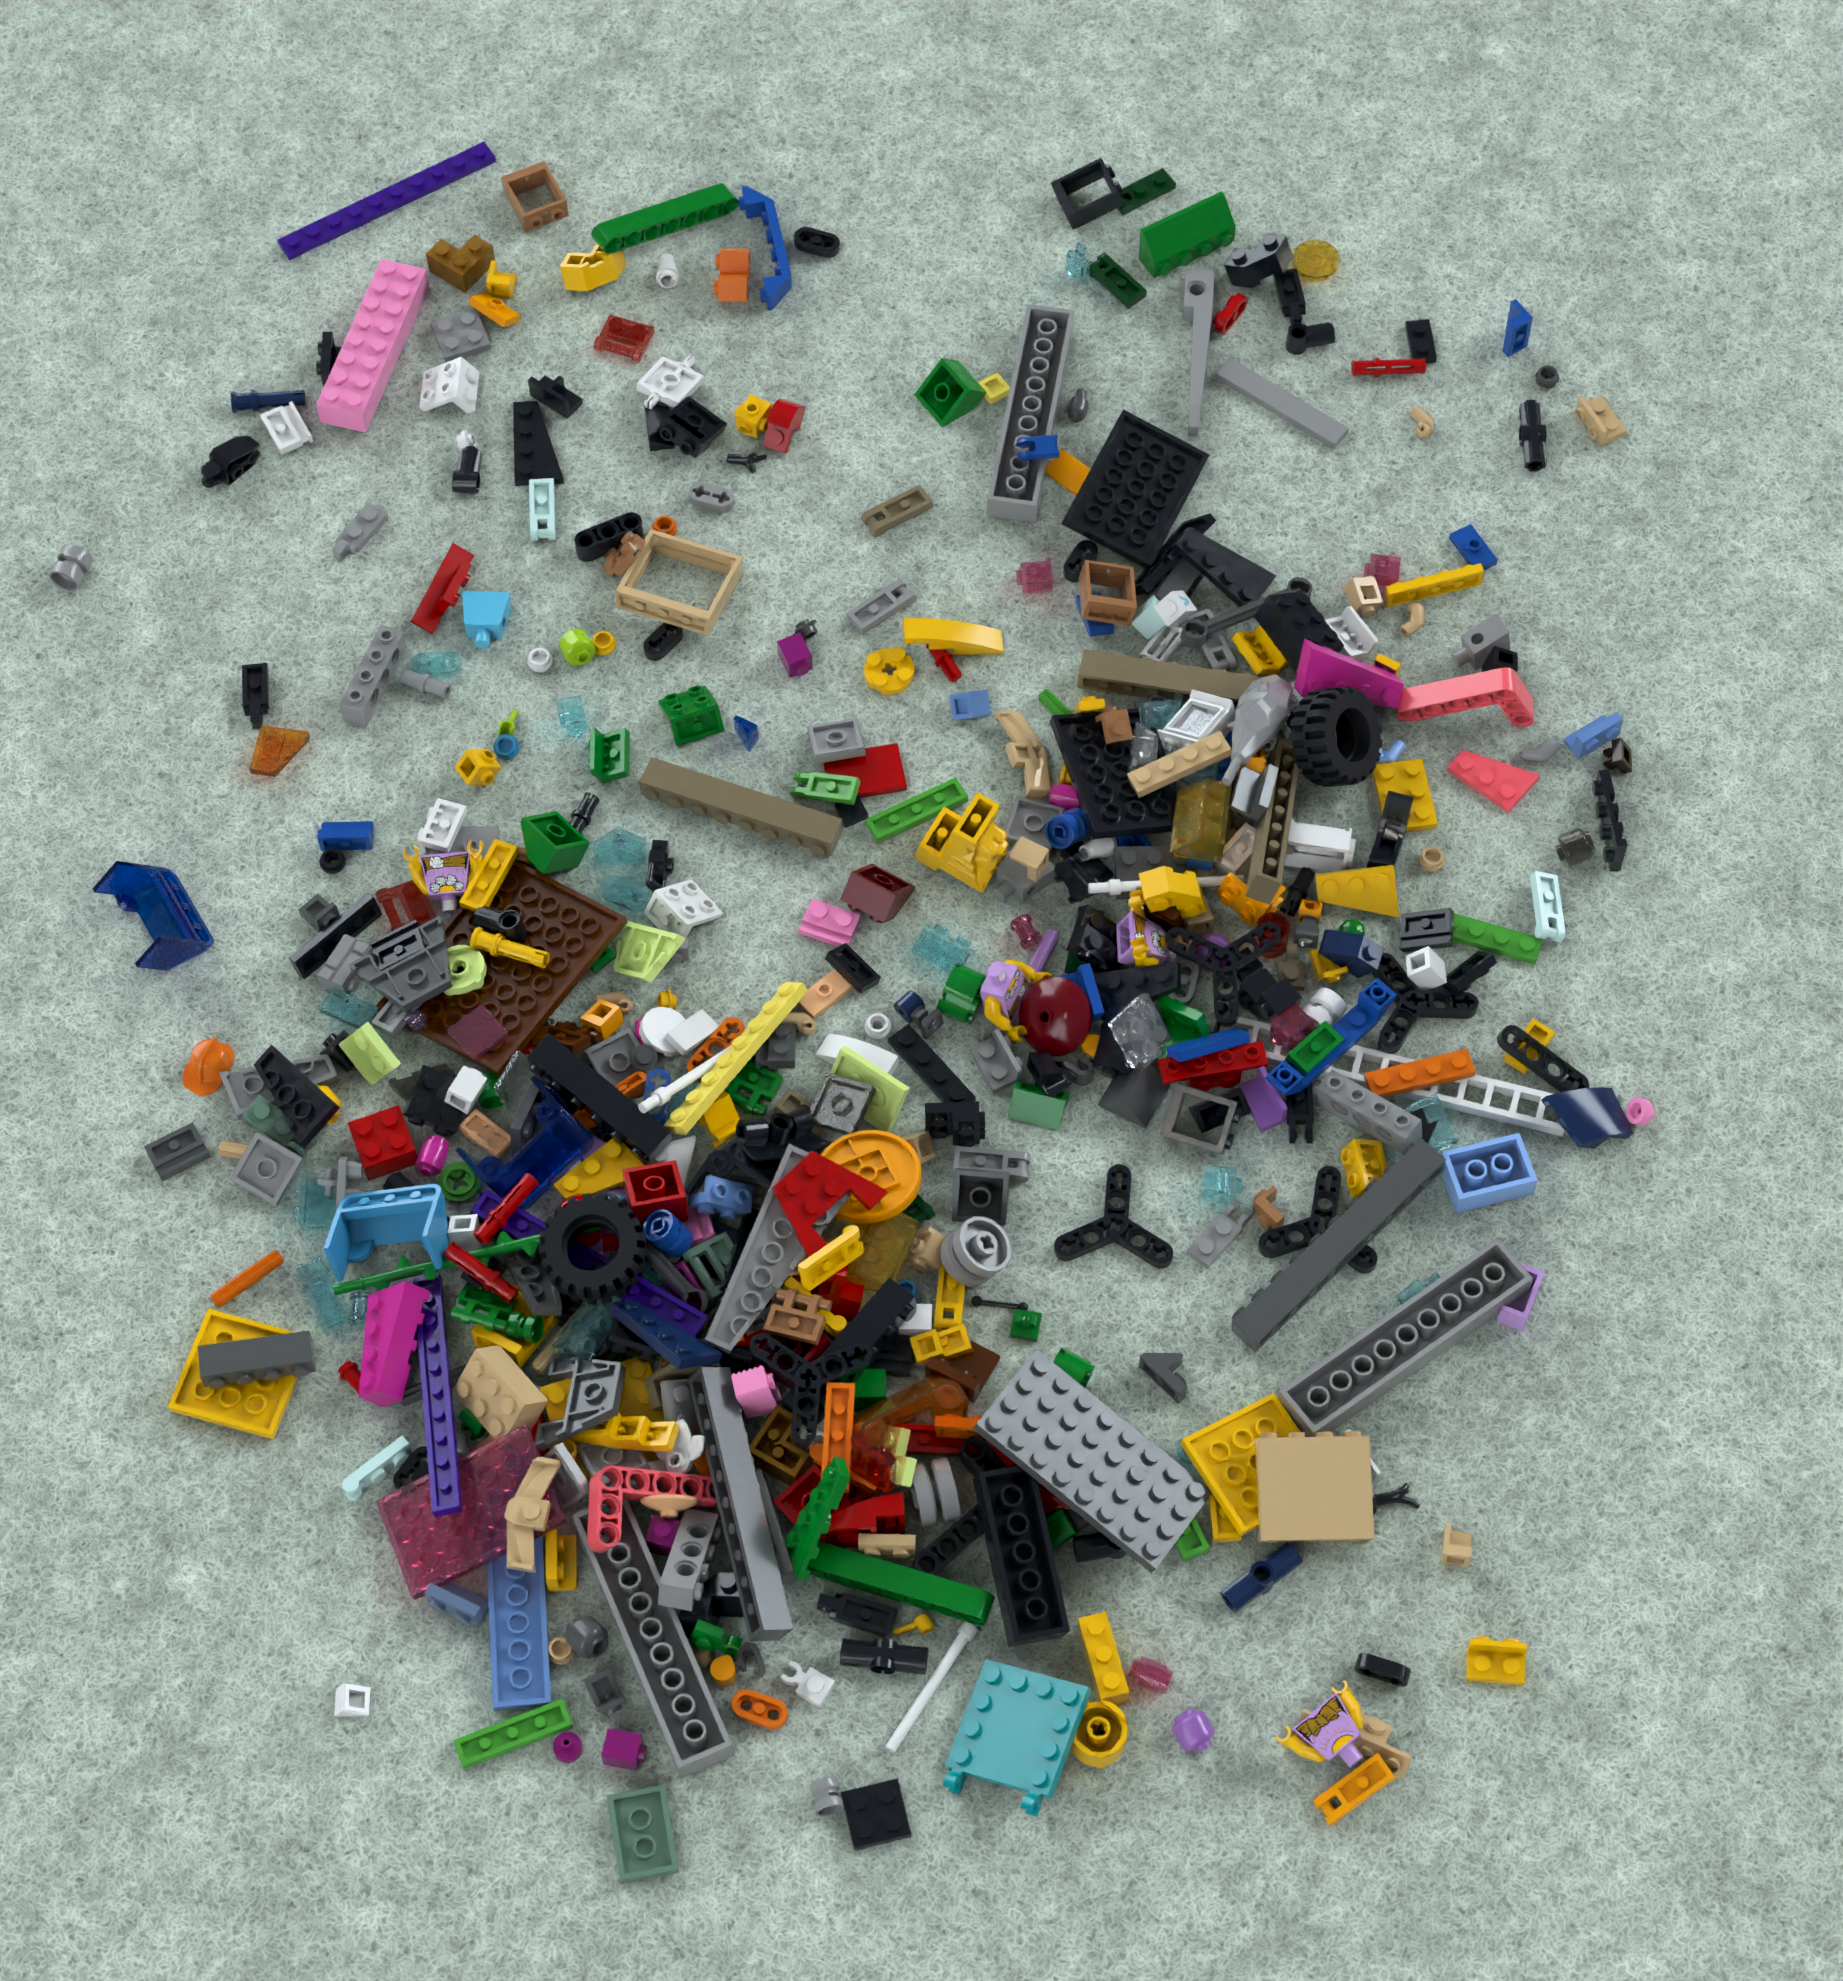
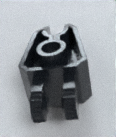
[201,436,260,488]

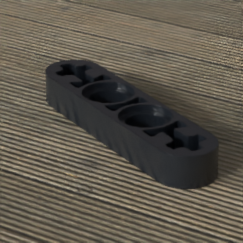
[1497,1025,1589,1092]

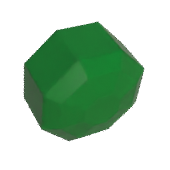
[1339,919,1365,935]

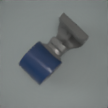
[893,990,944,1039]

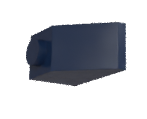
[1318,929,1384,978]

